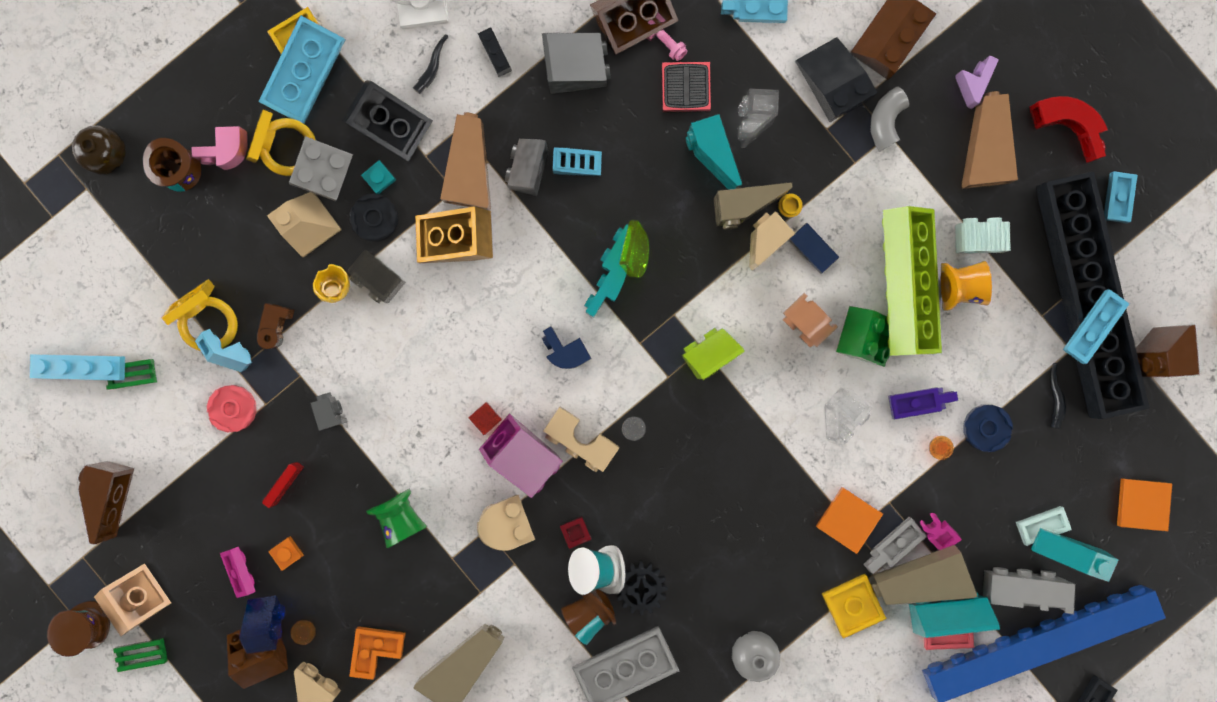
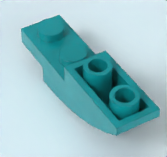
[584,224,632,318]

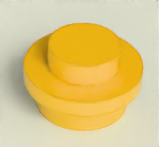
[778,194,803,218]

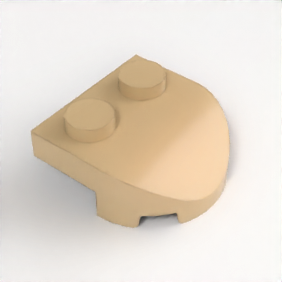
[477,495,535,551]

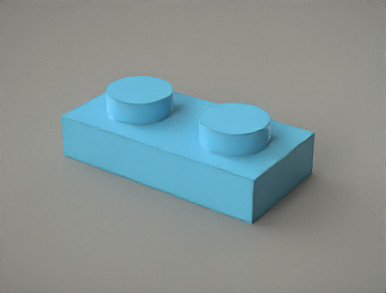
[1104,171,1138,223]

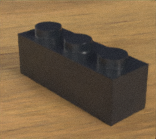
[478,27,512,77]

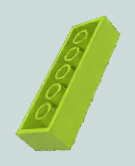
[882,206,942,356]

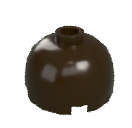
[72,126,126,175]

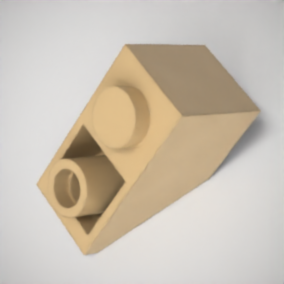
[294,661,341,702]

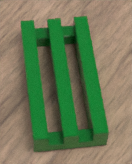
[106,359,157,390]
[113,638,168,672]

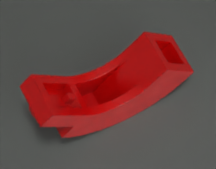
[1029,96,1108,163]

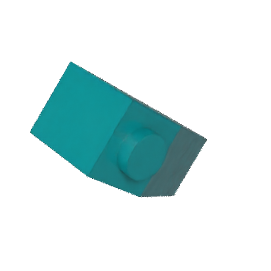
[1031,528,1118,582]

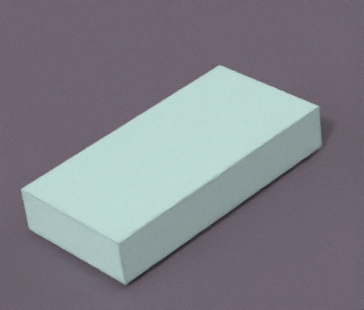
[1016,506,1072,546]

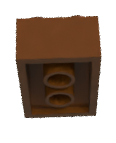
[78,461,134,545]

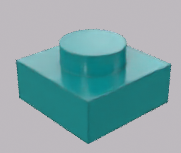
[361,160,396,194]

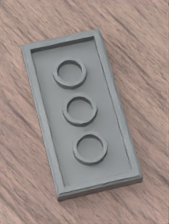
[572,626,679,702]

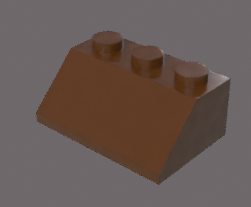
[590,0,679,54]
[850,0,937,80]
[1136,324,1200,377]

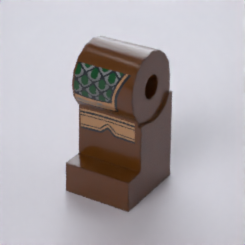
[257,303,294,349]

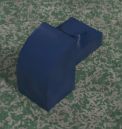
[542,326,592,369]

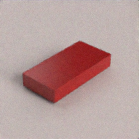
[262,462,304,508]

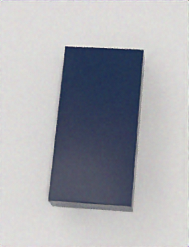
[789,223,839,274]

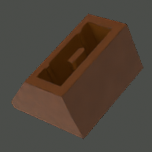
[227,616,288,689]

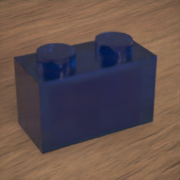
[239,595,285,654]

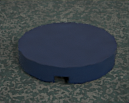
[963,405,1013,452]

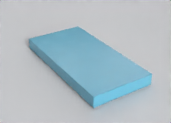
[258,15,346,124]

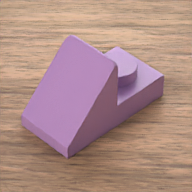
[956,56,999,109]

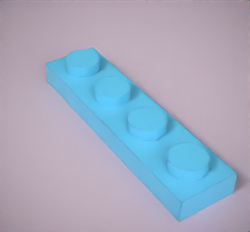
[30,354,125,380]

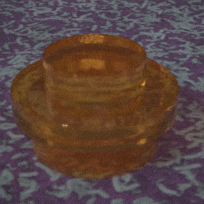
[929,436,954,460]
[291,620,316,645]

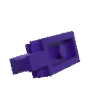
[888,387,959,420]

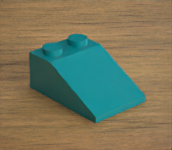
[685,114,742,190]

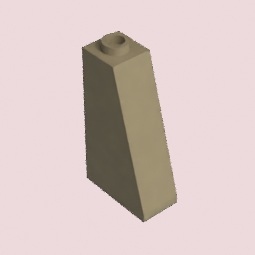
[872,545,977,605]
[413,624,504,702]

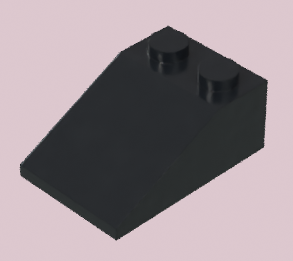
[795,37,878,122]
[342,79,433,161]

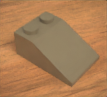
[714,182,792,229]

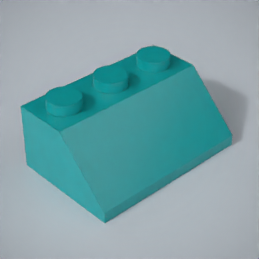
[909,592,1000,638]

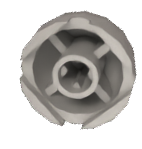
[732,631,780,682]

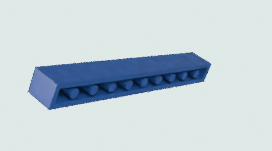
[922,585,1166,702]

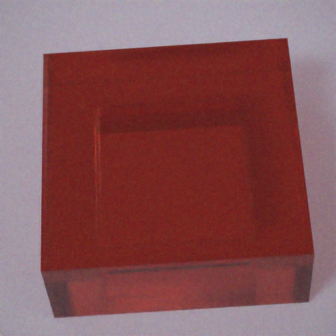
[468,402,503,435]

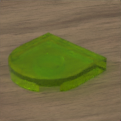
[619,220,649,278]

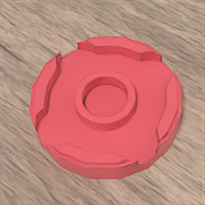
[206,385,257,433]

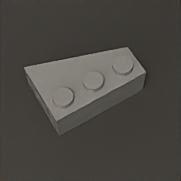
[983,567,1075,614]

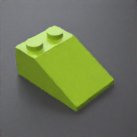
[681,328,745,380]

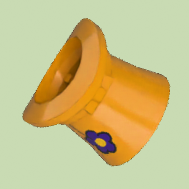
[940,261,992,311]

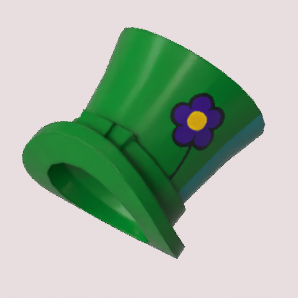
[366,488,427,548]

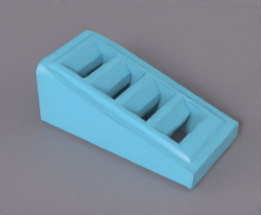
[553,147,602,176]

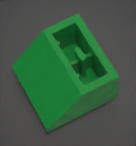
[836,306,890,367]

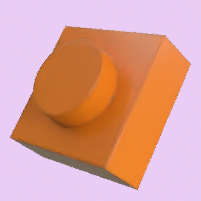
[268,536,304,571]

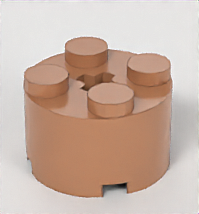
[782,293,838,348]

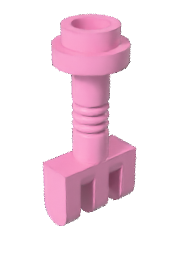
[647,13,687,61]

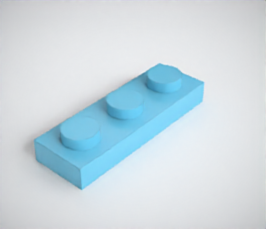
[1063,289,1129,364]

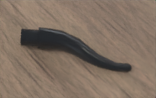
[413,34,448,94]
[1050,363,1066,429]

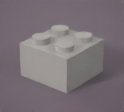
[289,136,353,201]

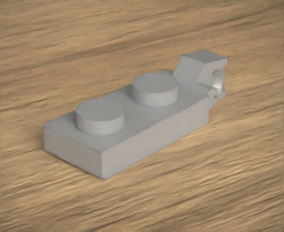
[863,517,927,574]

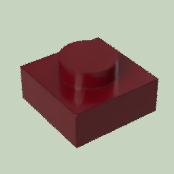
[560,516,591,549]

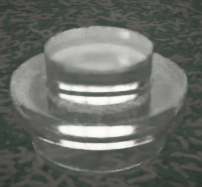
[622,417,646,441]

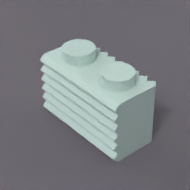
[955,218,1010,254]

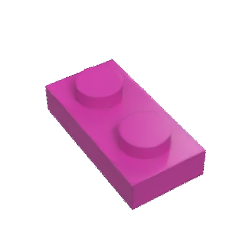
[220,547,256,598]

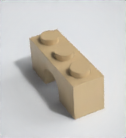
[543,406,619,472]

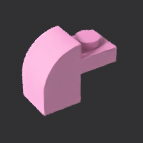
[192,127,248,170]

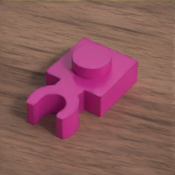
[920,513,962,550]

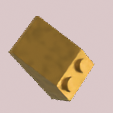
[415,207,493,263]

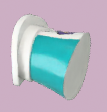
[568,545,625,594]

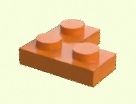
[349,626,405,680]

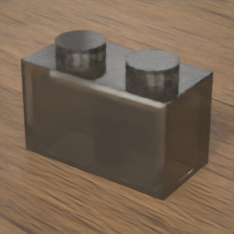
[347,249,406,304]

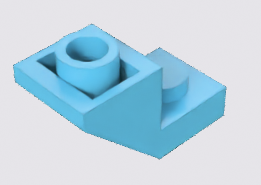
[195,329,252,372]

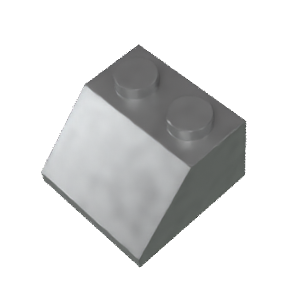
[505,139,548,196]

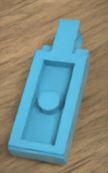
[721,0,788,23]

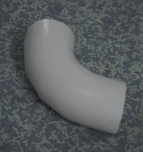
[870,86,909,152]

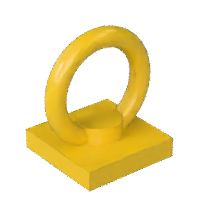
[246,110,316,176]
[161,279,238,351]

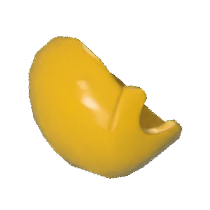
[313,264,350,303]

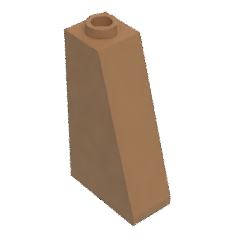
[962,91,1018,189]
[440,112,491,211]

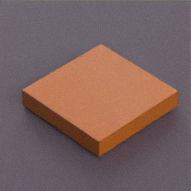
[1117,478,1172,531]
[816,487,883,554]

